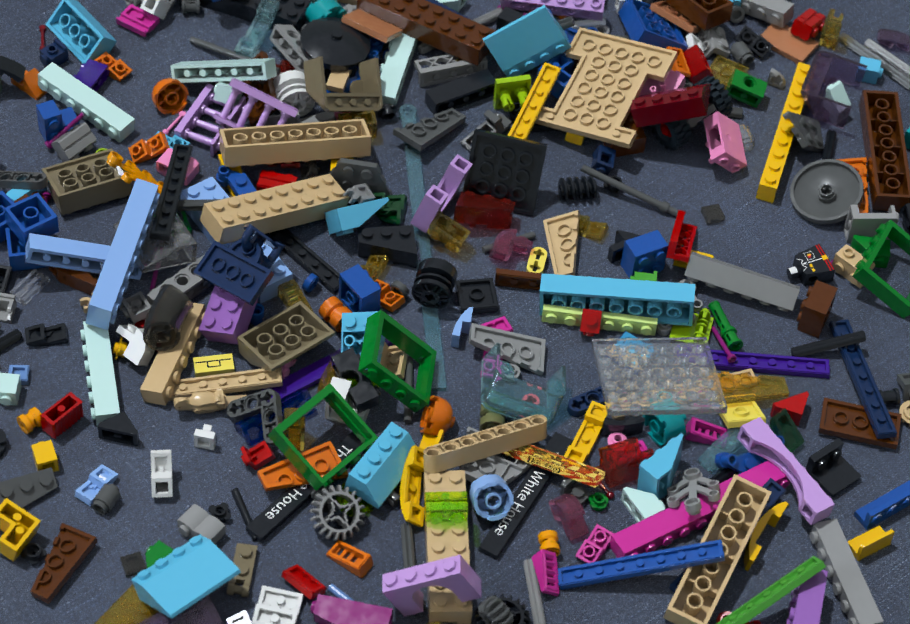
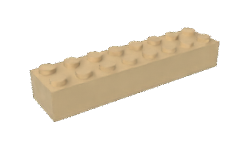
[219,119,371,168]
[200,174,349,244]
[423,470,473,624]
[663,474,772,624]

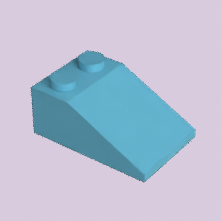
[324,197,389,236]

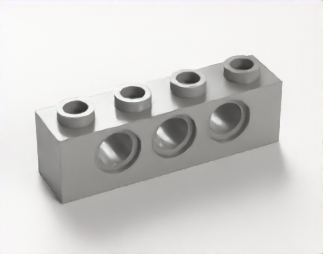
[269,24,326,73]
[146,254,213,320]

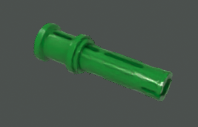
[708,301,743,352]

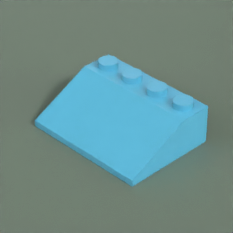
[483,4,571,77]
[131,535,241,619]

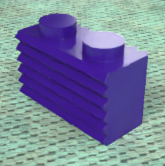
[73,59,109,92]

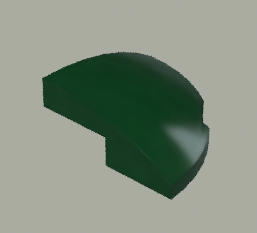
[373,192,407,225]

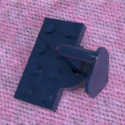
[193,224,286,306]

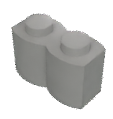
[177,504,226,544]

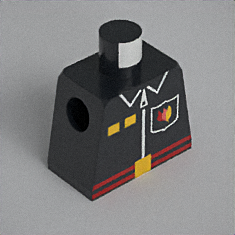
[787,244,835,286]

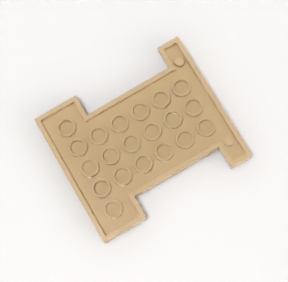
[535,27,678,149]

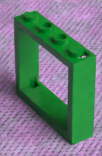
[852,219,910,319]
[358,310,437,412]
[268,383,378,491]

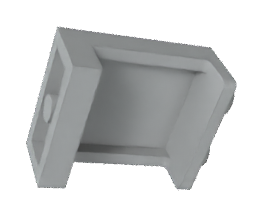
[843,205,899,243]

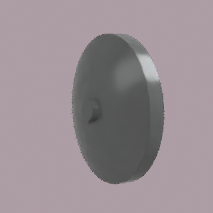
[790,159,864,224]

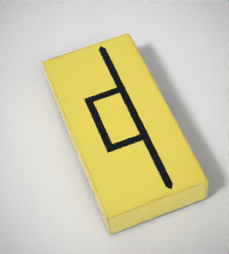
[193,353,235,377]

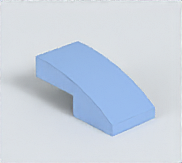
[451,307,473,348]
[75,464,118,506]

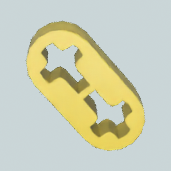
[526,247,547,273]

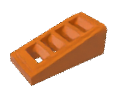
[666,46,691,77]
[326,540,374,578]

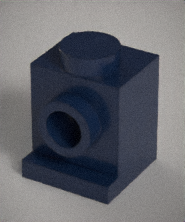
[40,38,69,66]
[591,145,616,175]

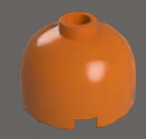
[152,78,189,115]
[420,395,455,436]

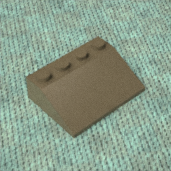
[42,148,132,215]
[237,301,336,372]

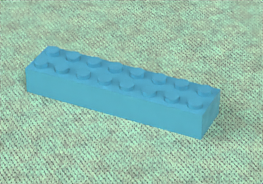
[540,273,695,326]

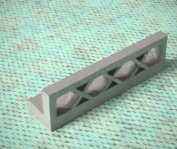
[414,54,488,87]

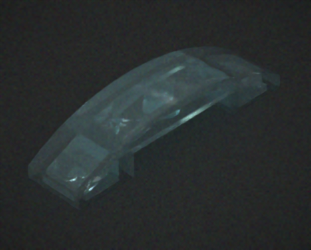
[234,0,280,57]
[697,427,743,474]

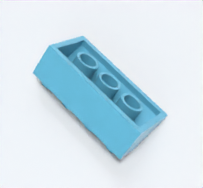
[45,0,117,63]
[344,421,416,509]

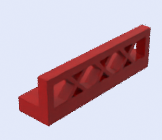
[666,210,697,262]

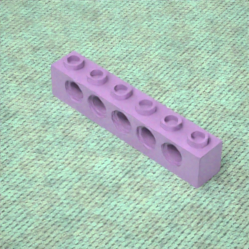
[500,0,605,21]

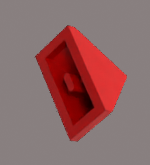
[770,391,809,426]

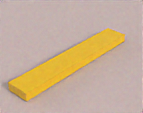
[507,62,561,140]

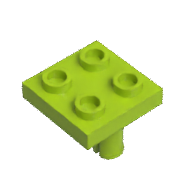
[493,74,531,112]

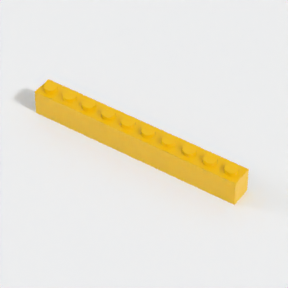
[756,62,815,203]

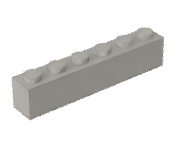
[684,251,800,312]
[810,518,884,624]

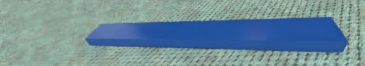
[558,539,725,590]

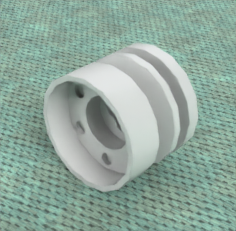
[273,70,315,117]

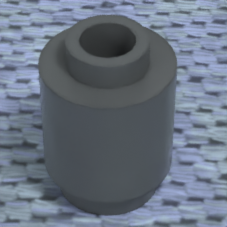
[730,41,754,67]
[92,484,121,515]

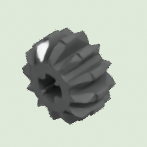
[478,595,513,624]

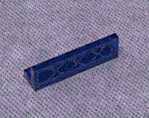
[233,390,317,447]

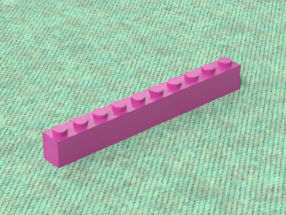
[609,460,790,558]

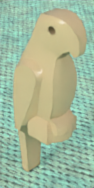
[173,388,247,414]

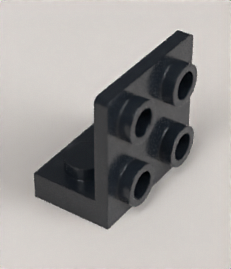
[806,438,861,497]

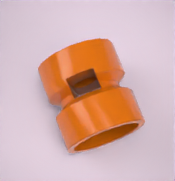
[319,296,352,332]

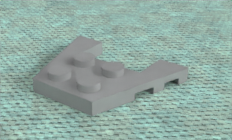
[461,427,533,485]

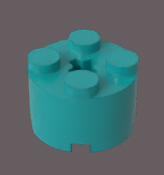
[305,0,347,23]
[643,399,687,445]

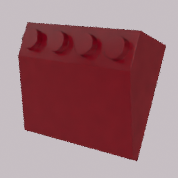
[631,83,711,128]

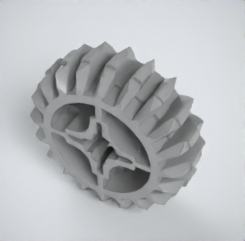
[309,485,365,541]

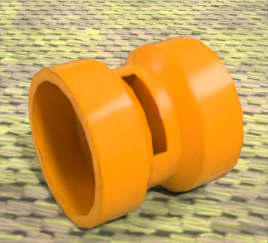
[16,407,41,434]
[538,530,561,556]

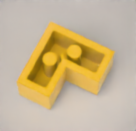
[0,498,41,562]

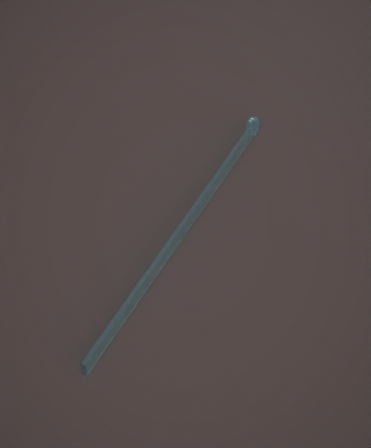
[399,104,447,391]

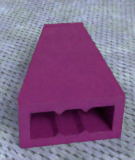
[310,594,393,624]

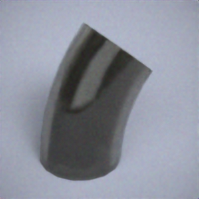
[143,284,194,351]

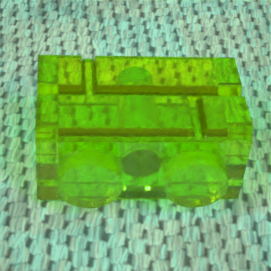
[424,491,468,524]

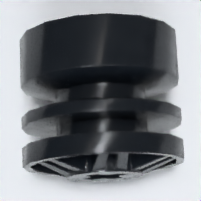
[411,258,457,308]

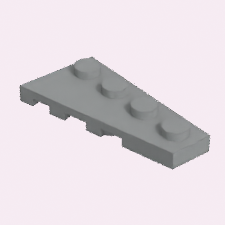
[468,323,546,376]

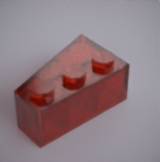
[453,191,516,230]

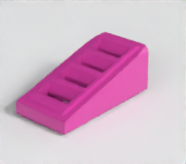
[684,417,728,447]
[531,549,559,596]

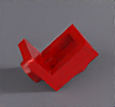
[580,308,602,337]
[240,440,276,471]

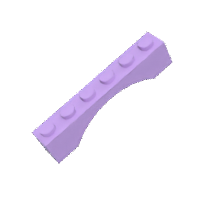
[737,417,835,525]

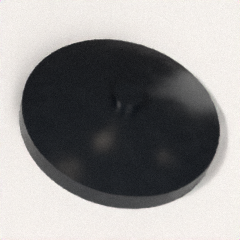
[300,17,371,71]

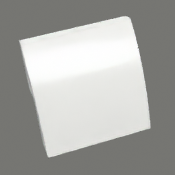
[252,585,304,624]

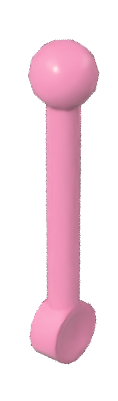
[162,111,186,136]

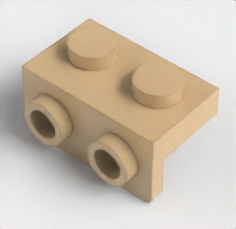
[832,244,875,289]
[380,342,408,379]

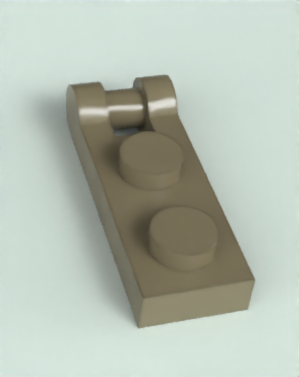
[227,543,258,597]

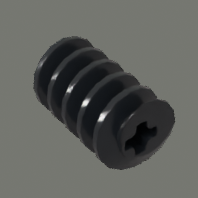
[558,175,597,200]

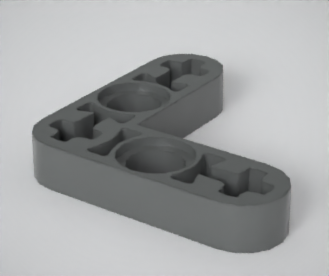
[227,389,284,446]

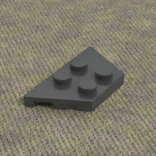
[782,111,824,153]
[329,158,392,196]

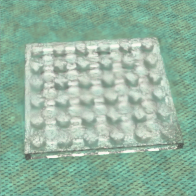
[592,337,727,416]

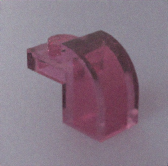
[489,229,533,262]
[548,494,589,540]

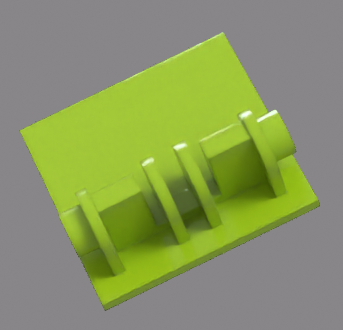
[669,308,714,348]

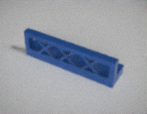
[854,480,910,530]

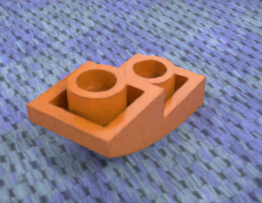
[95,51,133,81]
[128,132,170,164]
[373,278,406,313]

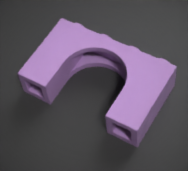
[410,154,473,233]
[382,555,482,617]

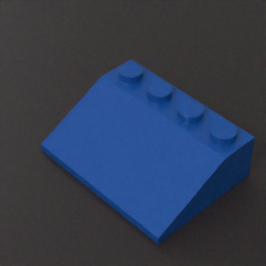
[618,0,688,50]

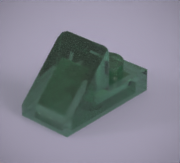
[769,408,805,452]

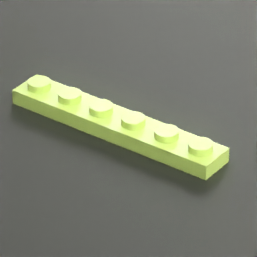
[541,304,658,336]

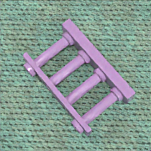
[213,77,298,128]
[174,83,246,157]

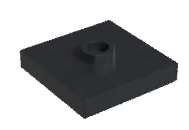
[455,278,499,314]

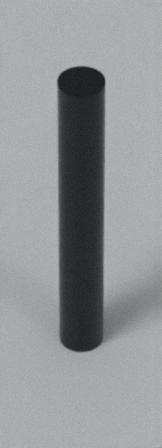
[231,488,257,541]

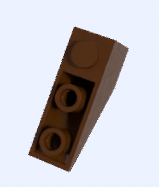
[49,266,98,296]

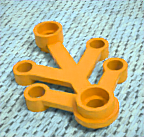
[106,151,164,195]

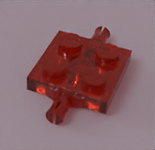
[589,437,654,488]

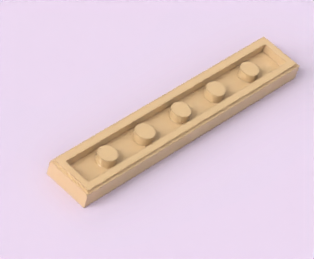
[168,367,283,401]

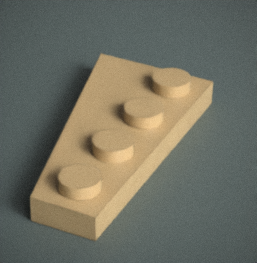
[543,210,580,276]

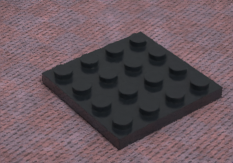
[461,129,548,216]

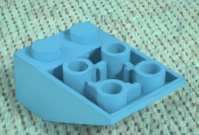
[341,311,385,370]
[637,433,684,500]

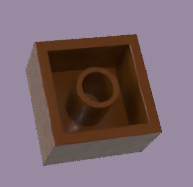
[796,280,838,338]

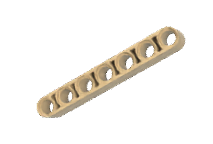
[423,414,547,473]

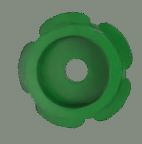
[589,492,609,511]

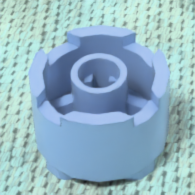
[469,474,514,521]

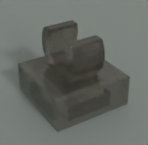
[300,160,322,180]

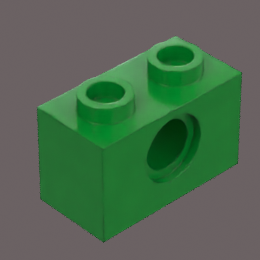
[726,69,767,108]

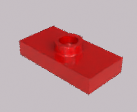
[281,564,327,600]

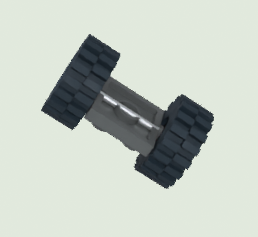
[650,76,733,151]

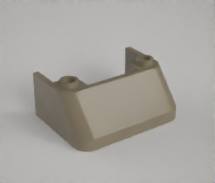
[303,57,383,112]

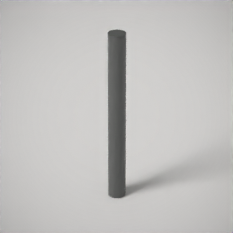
[404,356,413,424]

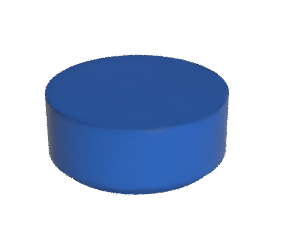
[302,273,319,293]

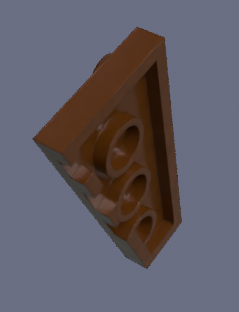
[30,523,98,604]

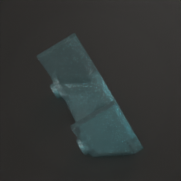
[481,343,566,428]

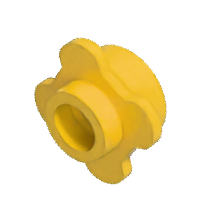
[112,337,127,360]

